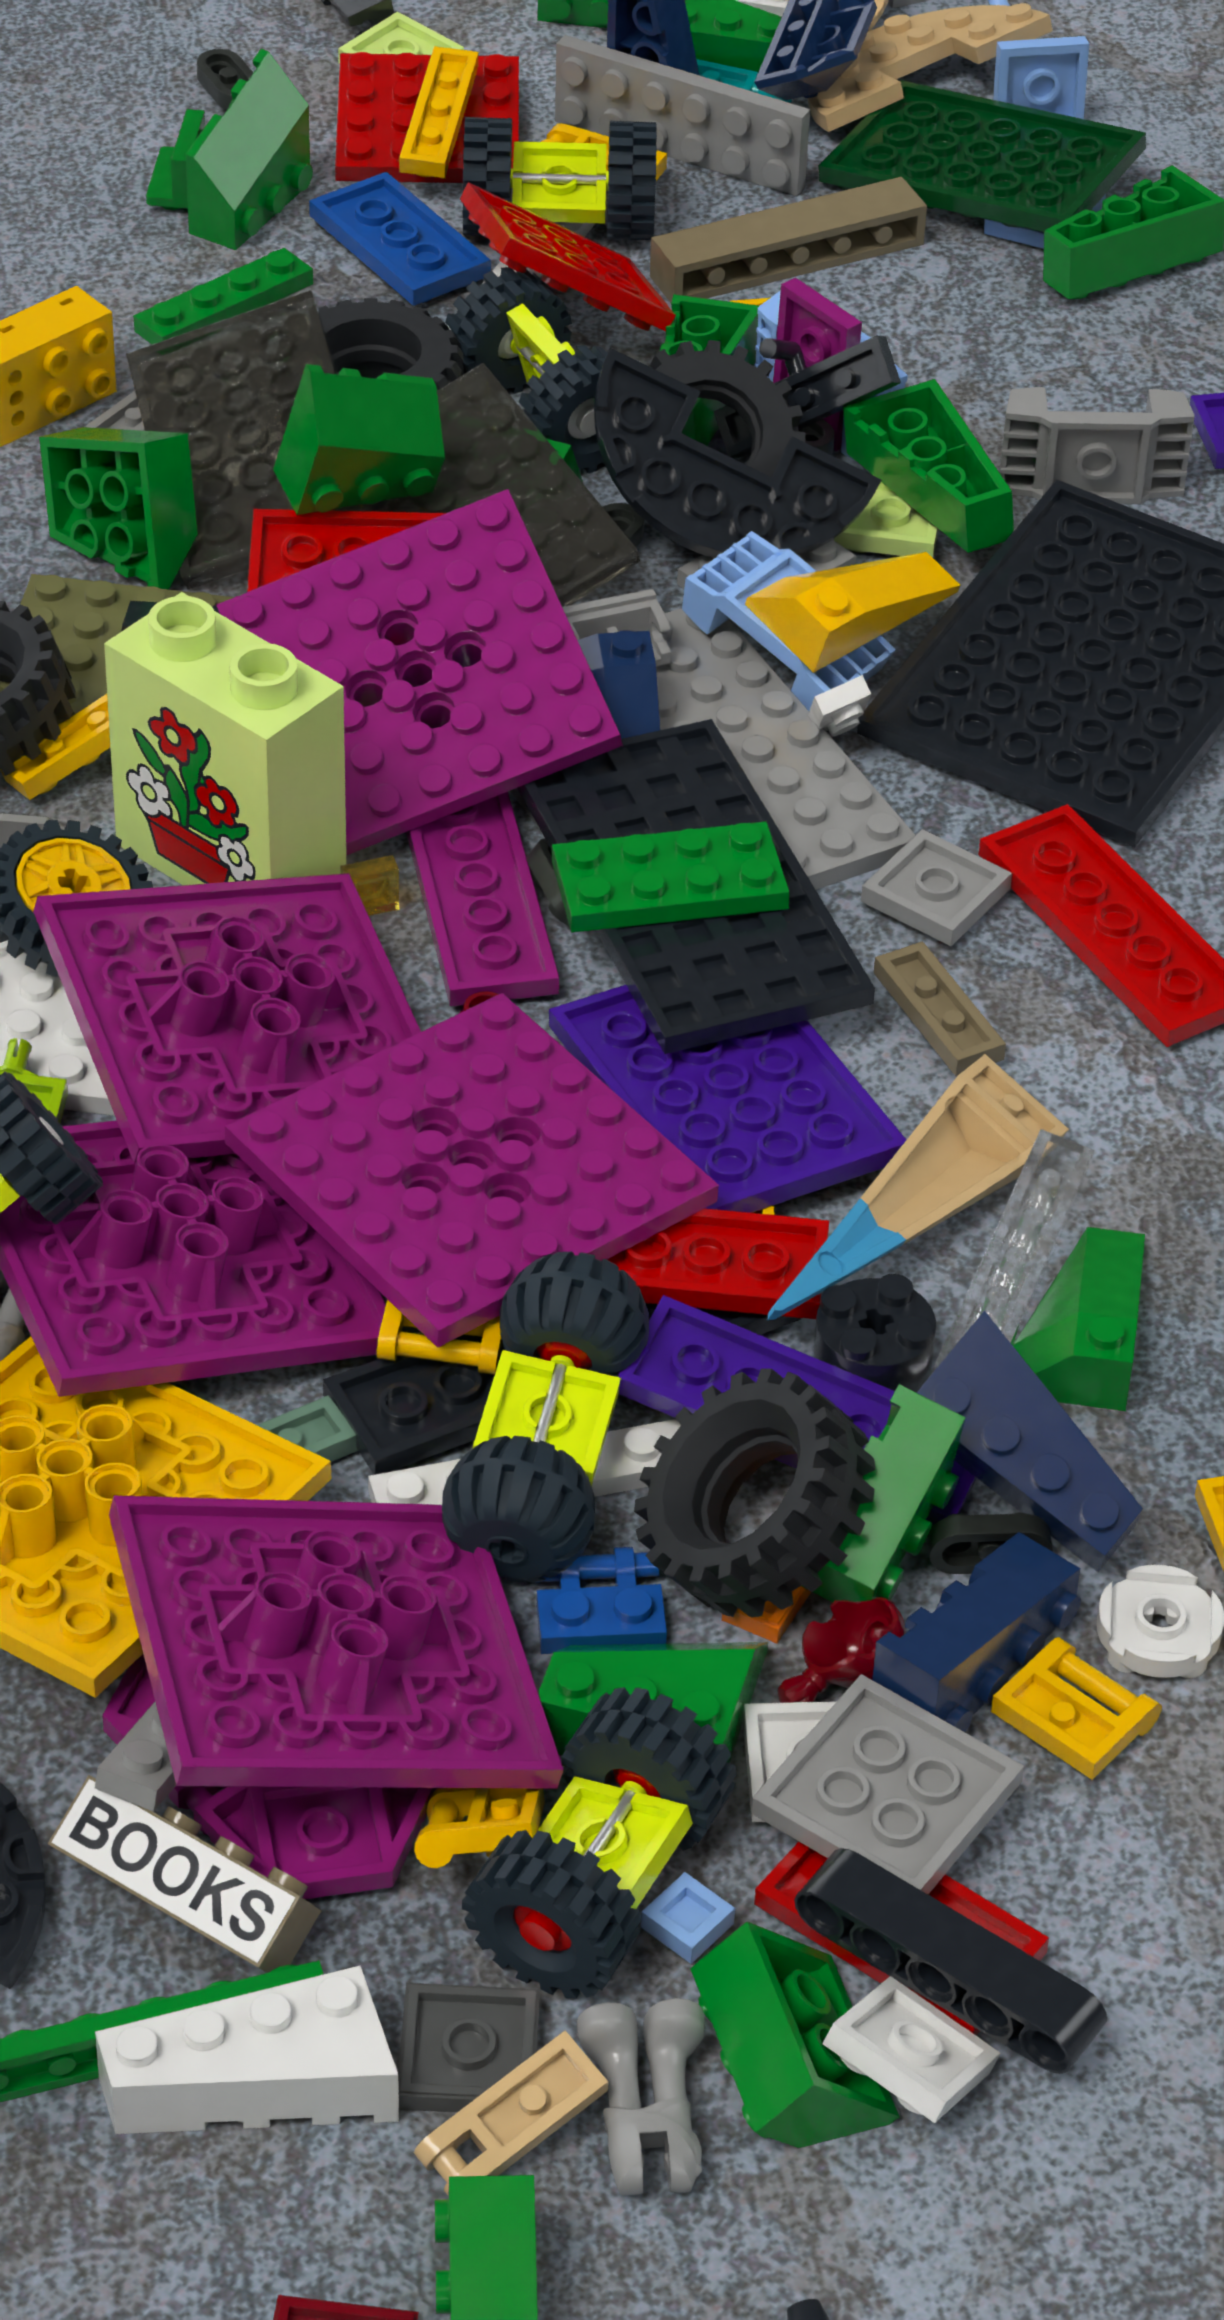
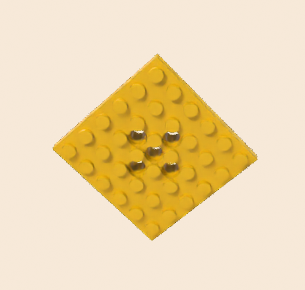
[0,1336,332,1698]

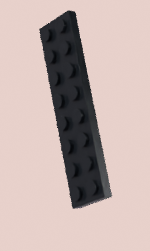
[323,1303,802,1475]

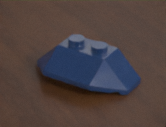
[754,0,877,100]

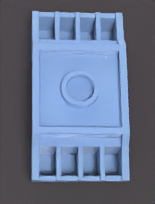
[682,531,896,711]

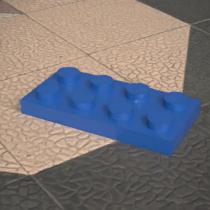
[309,172,491,306]

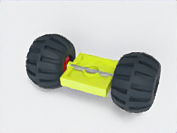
[442,1251,649,1582]

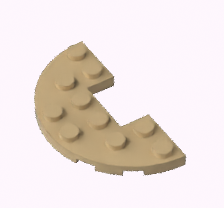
[807,3,1053,132]

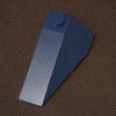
[577,630,660,739]

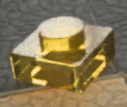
[340,855,399,916]

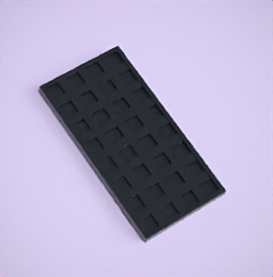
[517,719,875,1054]

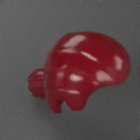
[777,1597,906,1703]

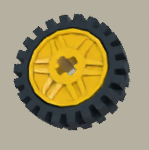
[0,820,153,977]

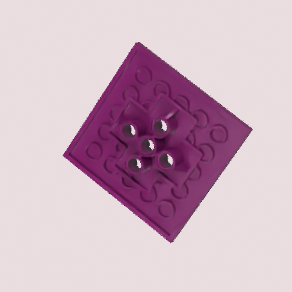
[216,489,623,856]
[33,873,421,1164]
[225,993,719,1347]
[0,1120,386,1397]
[109,1495,563,1789]

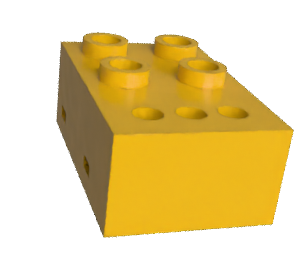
[0,286,117,447]

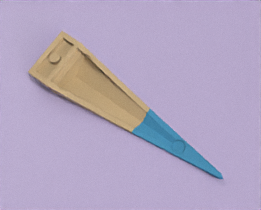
[768,1054,1069,1320]

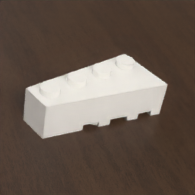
[95,1966,399,2134]

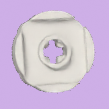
[1096,1565,1224,1678]

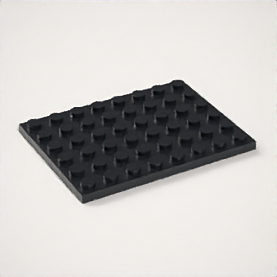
[857,480,1224,848]

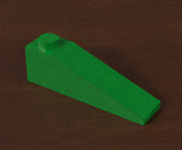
[1013,1227,1145,1411]

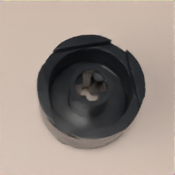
[813,1274,936,1393]

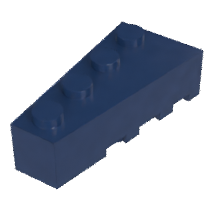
[607,0,700,76]
[917,1310,1143,1572]
[872,1532,1081,1733]

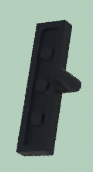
[714,335,901,458]

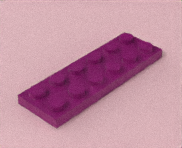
[406,791,559,1006]

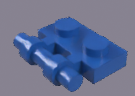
[536,1547,667,1654]

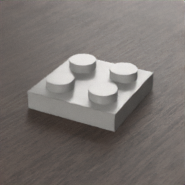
[861,829,1012,946]

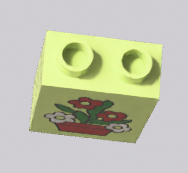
[104,592,347,885]

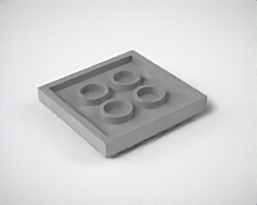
[751,1674,1024,1894]

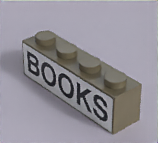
[48,1775,321,1973]

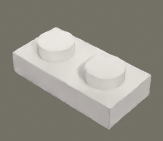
[808,675,871,737]

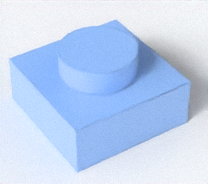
[641,1872,735,1964]

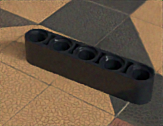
[794,1848,1107,2074]

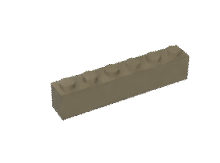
[650,177,927,303]

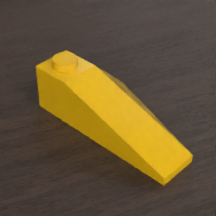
[745,552,961,673]

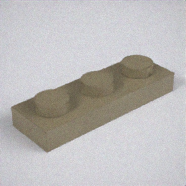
[874,941,1006,1076]

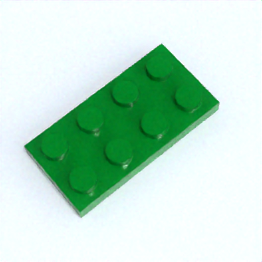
[552,821,789,933]

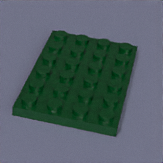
[818,80,1146,233]

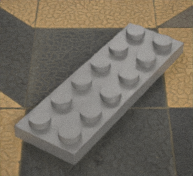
[555,35,810,196]

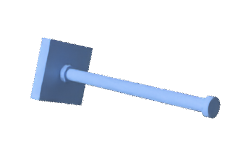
[988,0,1089,119]

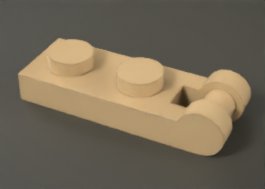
[414,2030,608,2195]

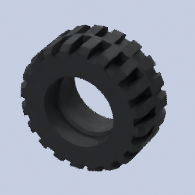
[278,298,463,430]

